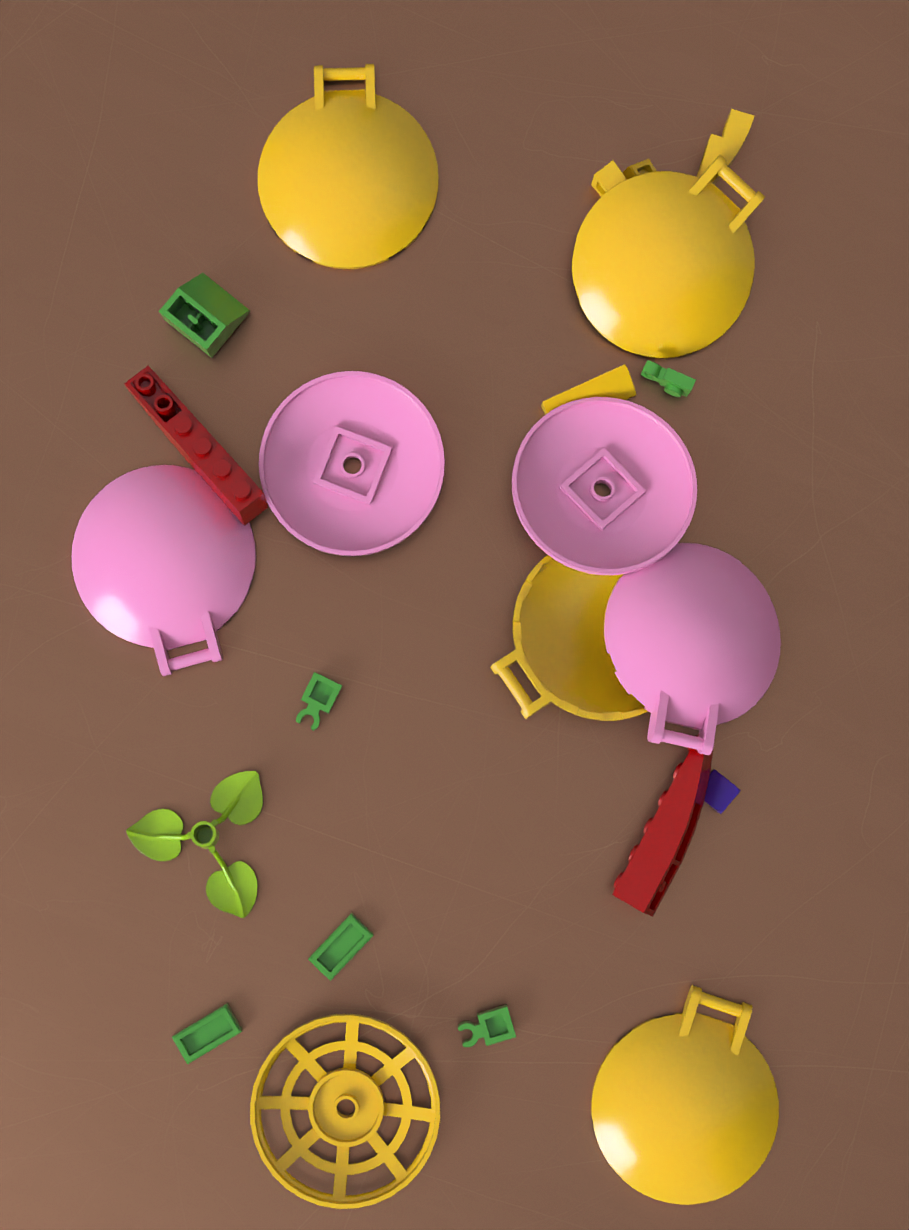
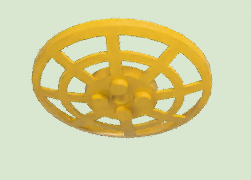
[250,1014,440,1209]

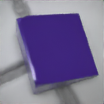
[704,769,741,814]

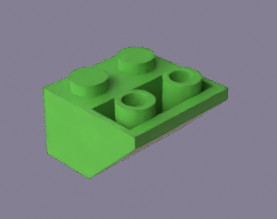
[159,273,250,358]

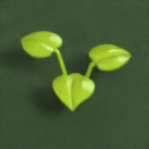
[126,771,263,918]

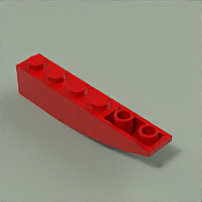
[124,365,268,526]
[612,734,715,917]

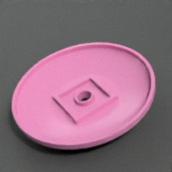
[259,371,445,556]
[512,397,697,575]

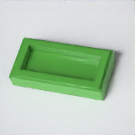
[308,913,374,981]
[172,1003,243,1064]

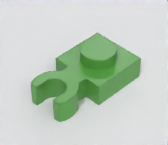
[640,360,696,397]
[296,672,343,731]
[458,1004,516,1047]

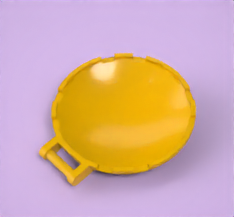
[258,64,439,269]
[572,155,765,358]
[490,555,648,721]
[591,985,779,1205]

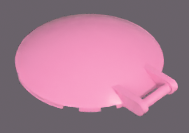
[71,465,256,676]
[604,543,781,755]

